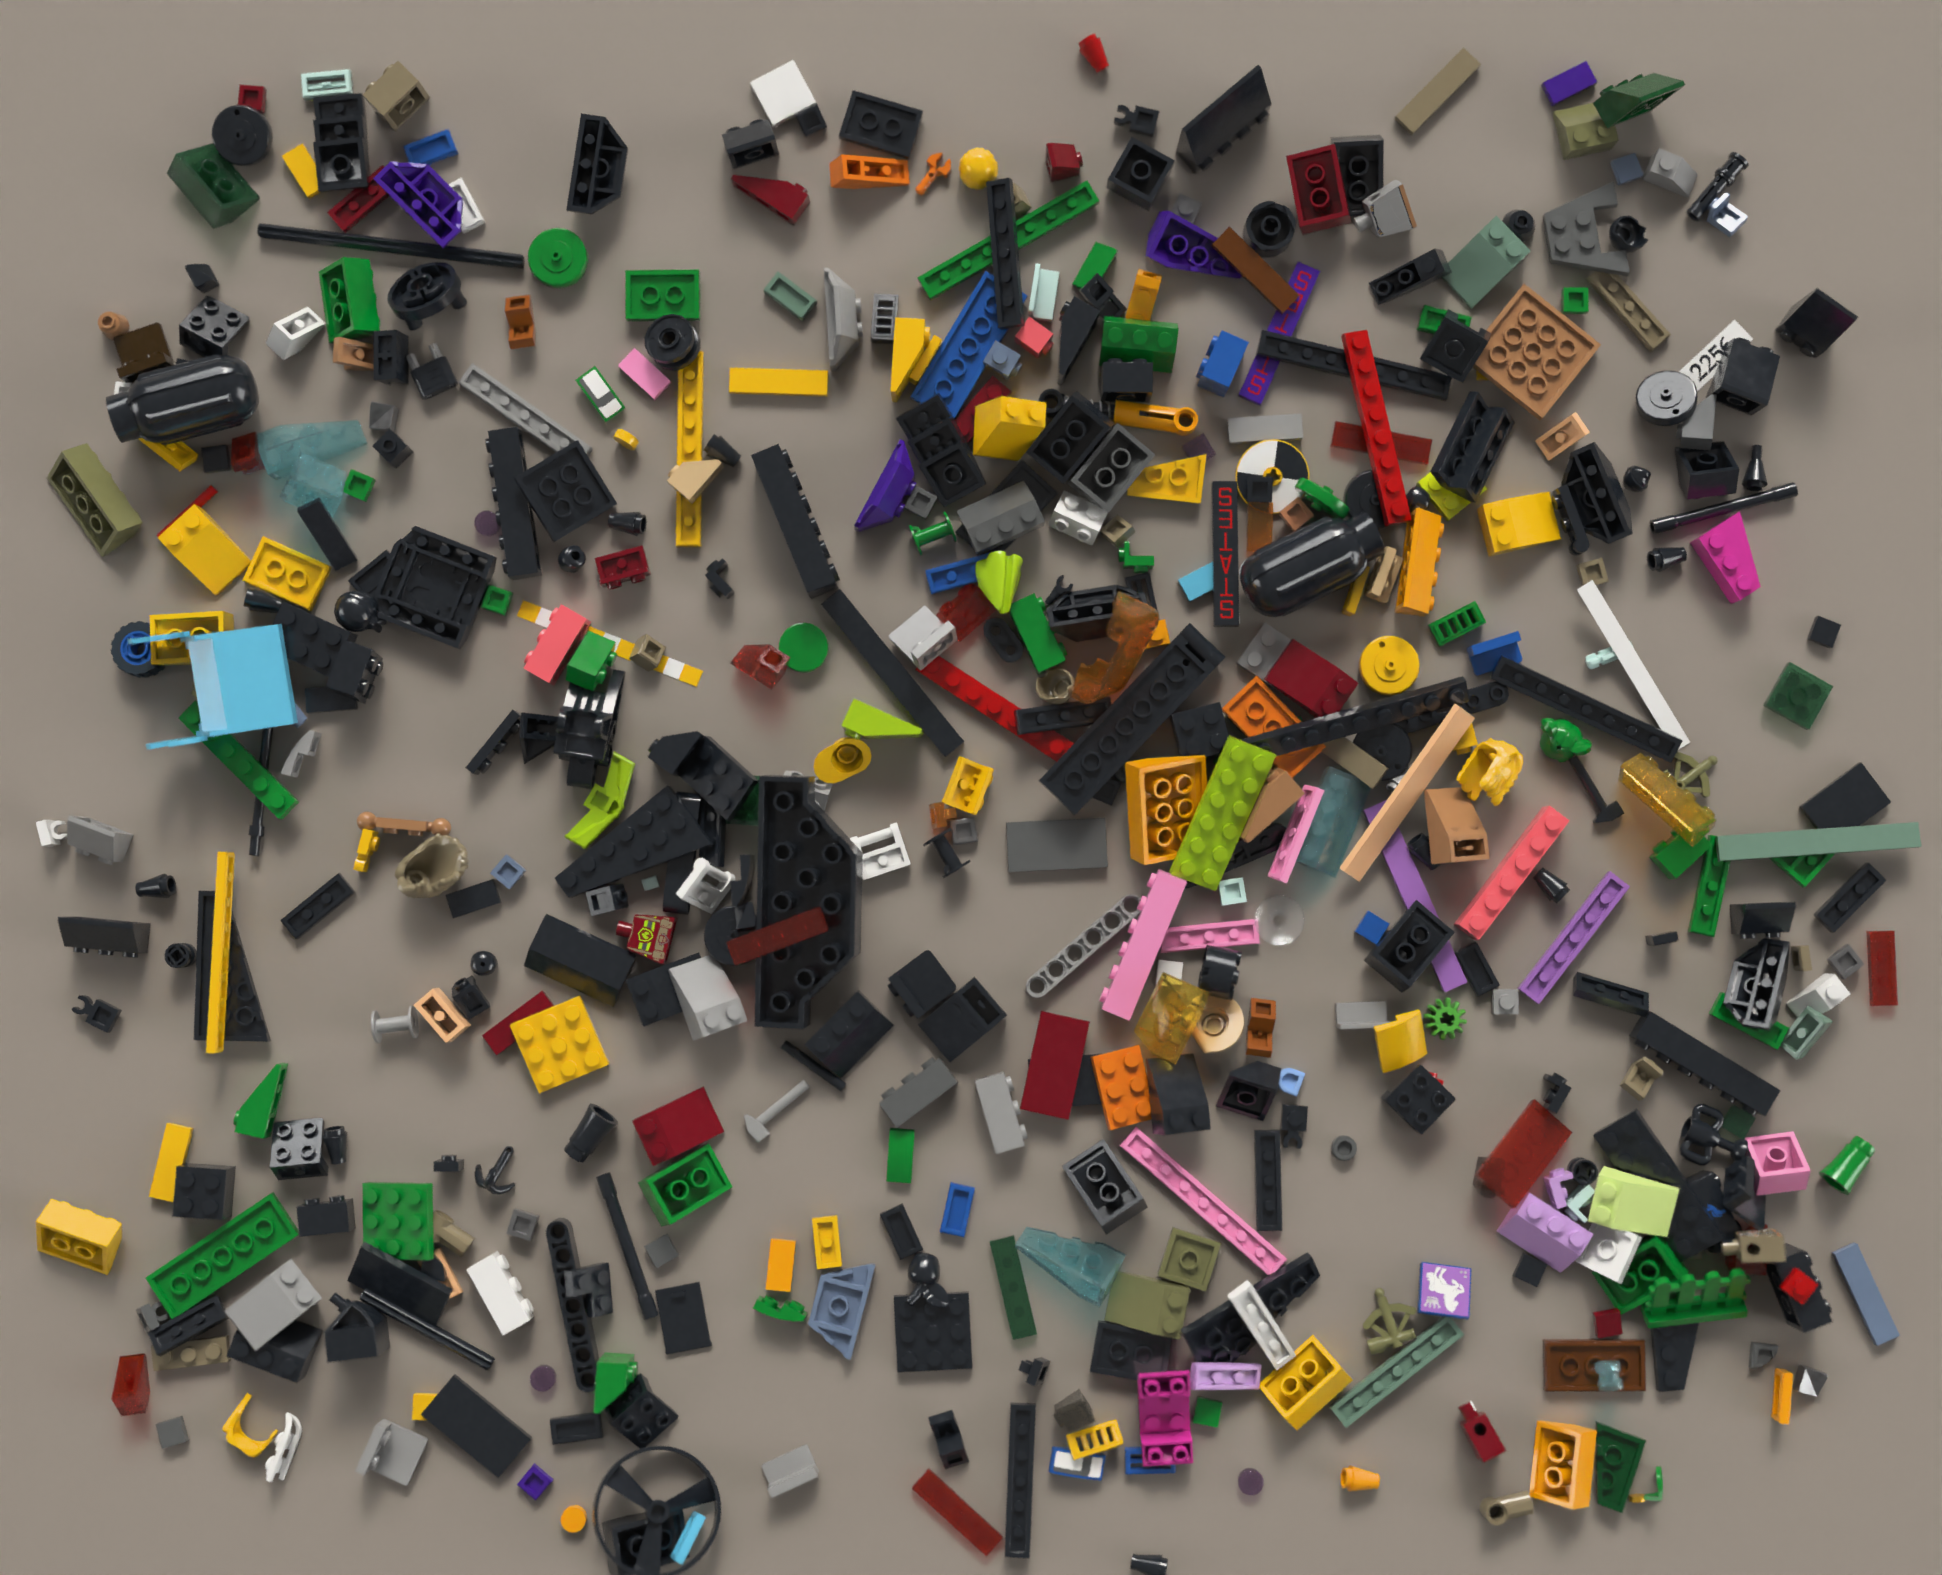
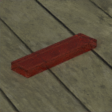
[1330,421,1432,465]
[726,907,829,965]
[912,1468,1003,1557]

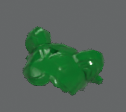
[1540,718,1592,762]

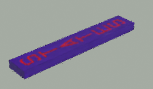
[1238,262,1320,406]

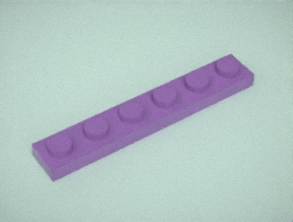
[1517,871,1630,1004]

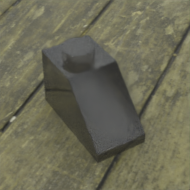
[1053,1389,1095,1432]

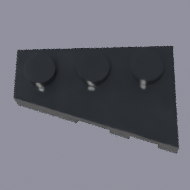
[1650,1323,1699,1392]

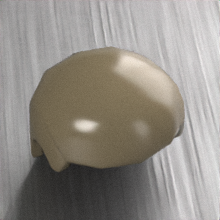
[1035,668,1076,705]

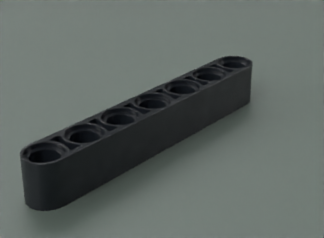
[546,1218,599,1393]

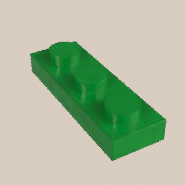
[1708,992,1789,1050]

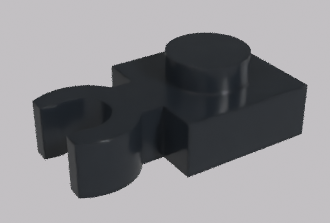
[1114,105,1159,137]
[72,995,122,1033]
[1280,1104,1308,1149]

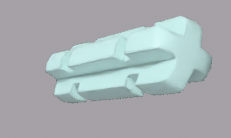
[1585,642,1633,669]

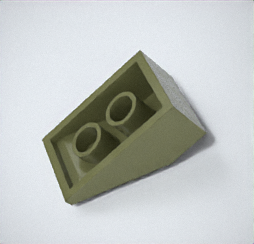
[1104,1270,1190,1339]

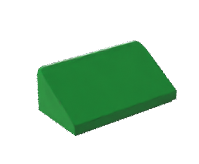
[1072,242,1118,289]

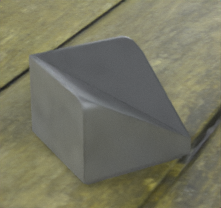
[369,401,399,432]
[1792,1364,1828,1397]

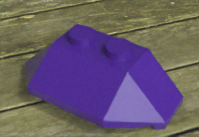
[373,161,463,249]
[854,439,917,532]

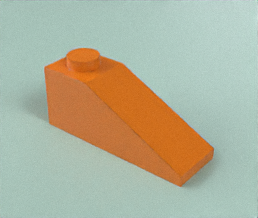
[829,154,910,189]

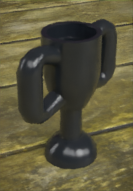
[1680,1104,1748,1166]

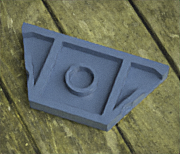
[808,1263,876,1360]

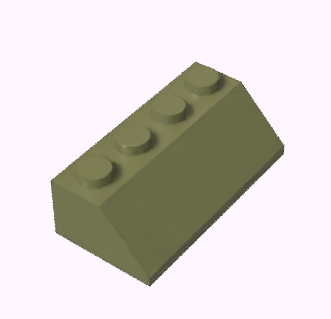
[47,443,143,557]

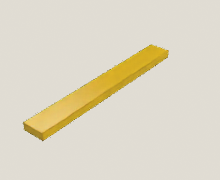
[676,351,704,547]
[206,852,235,1053]

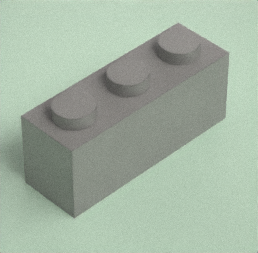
[975,1071,1028,1154]

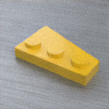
[1127,454,1207,504]

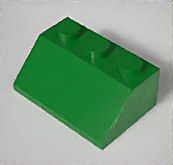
[319,257,380,343]
[1099,316,1179,373]

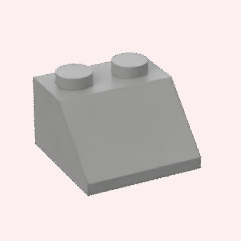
[67,815,133,865]

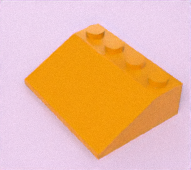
[1125,755,1207,865]

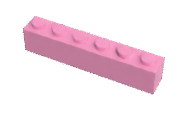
[1099,869,1187,1021]

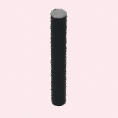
[781,1040,846,1092]

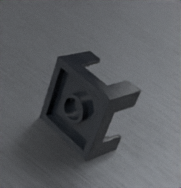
[1420,309,1491,383]

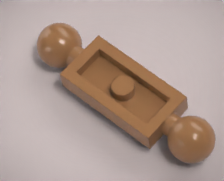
[357,812,451,836]

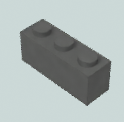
[879,1057,958,1127]

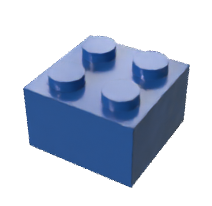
[1196,330,1249,398]

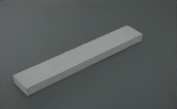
[458,363,593,455]

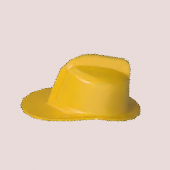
[813,737,872,783]

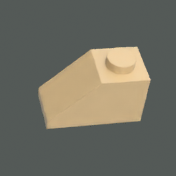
[667,459,724,504]

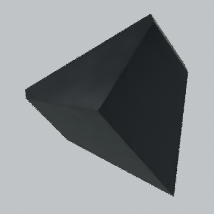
[519,713,558,764]

